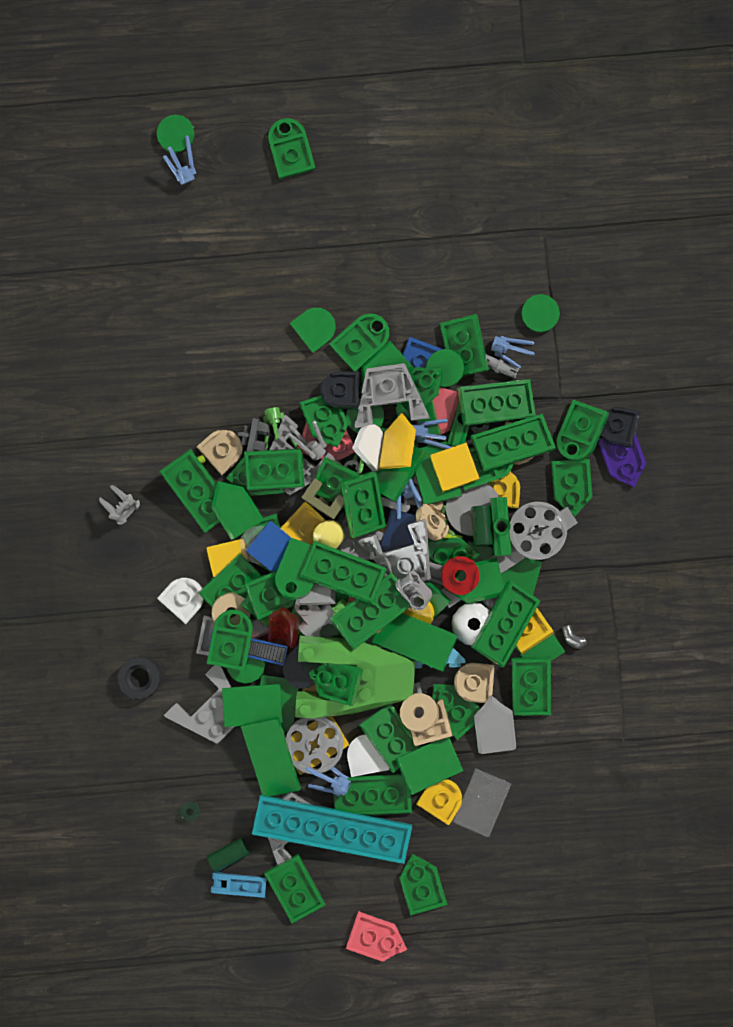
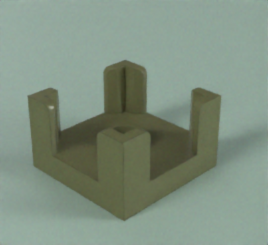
[302,478,344,520]

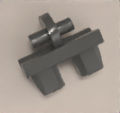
[237,418,270,451]

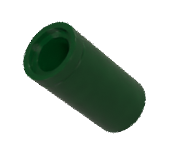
[471,505,493,546]
[207,837,250,873]

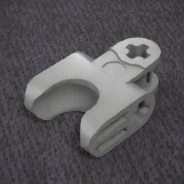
[295,602,335,637]

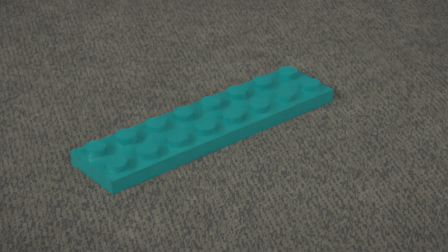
[252,795,412,864]

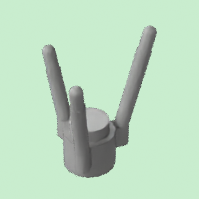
[288,421,327,460]

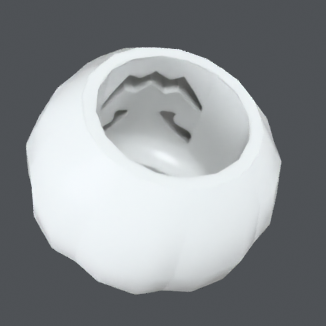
[452,603,491,646]

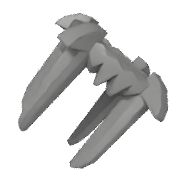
[99,485,140,524]

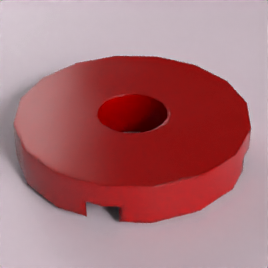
[441,556,480,595]

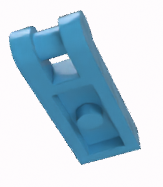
[211,872,267,898]

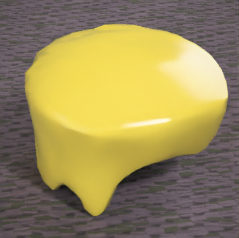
[313,519,346,549]

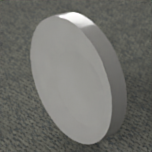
[445,484,499,537]

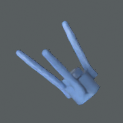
[163,136,196,185]
[491,336,535,369]
[413,419,452,449]
[397,479,422,519]
[305,767,351,796]

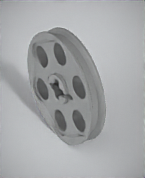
[510,502,567,560]
[286,717,343,774]

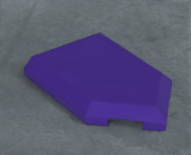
[598,433,646,487]

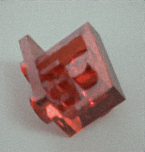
[268,607,299,649]

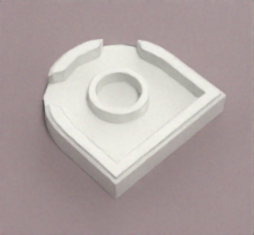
[352,425,384,471]
[157,578,204,624]
[347,735,389,777]

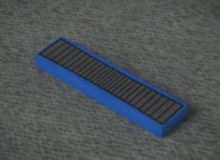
[208,629,288,665]

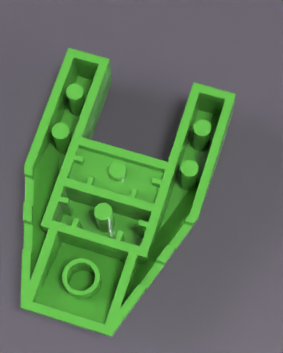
[295,636,415,718]

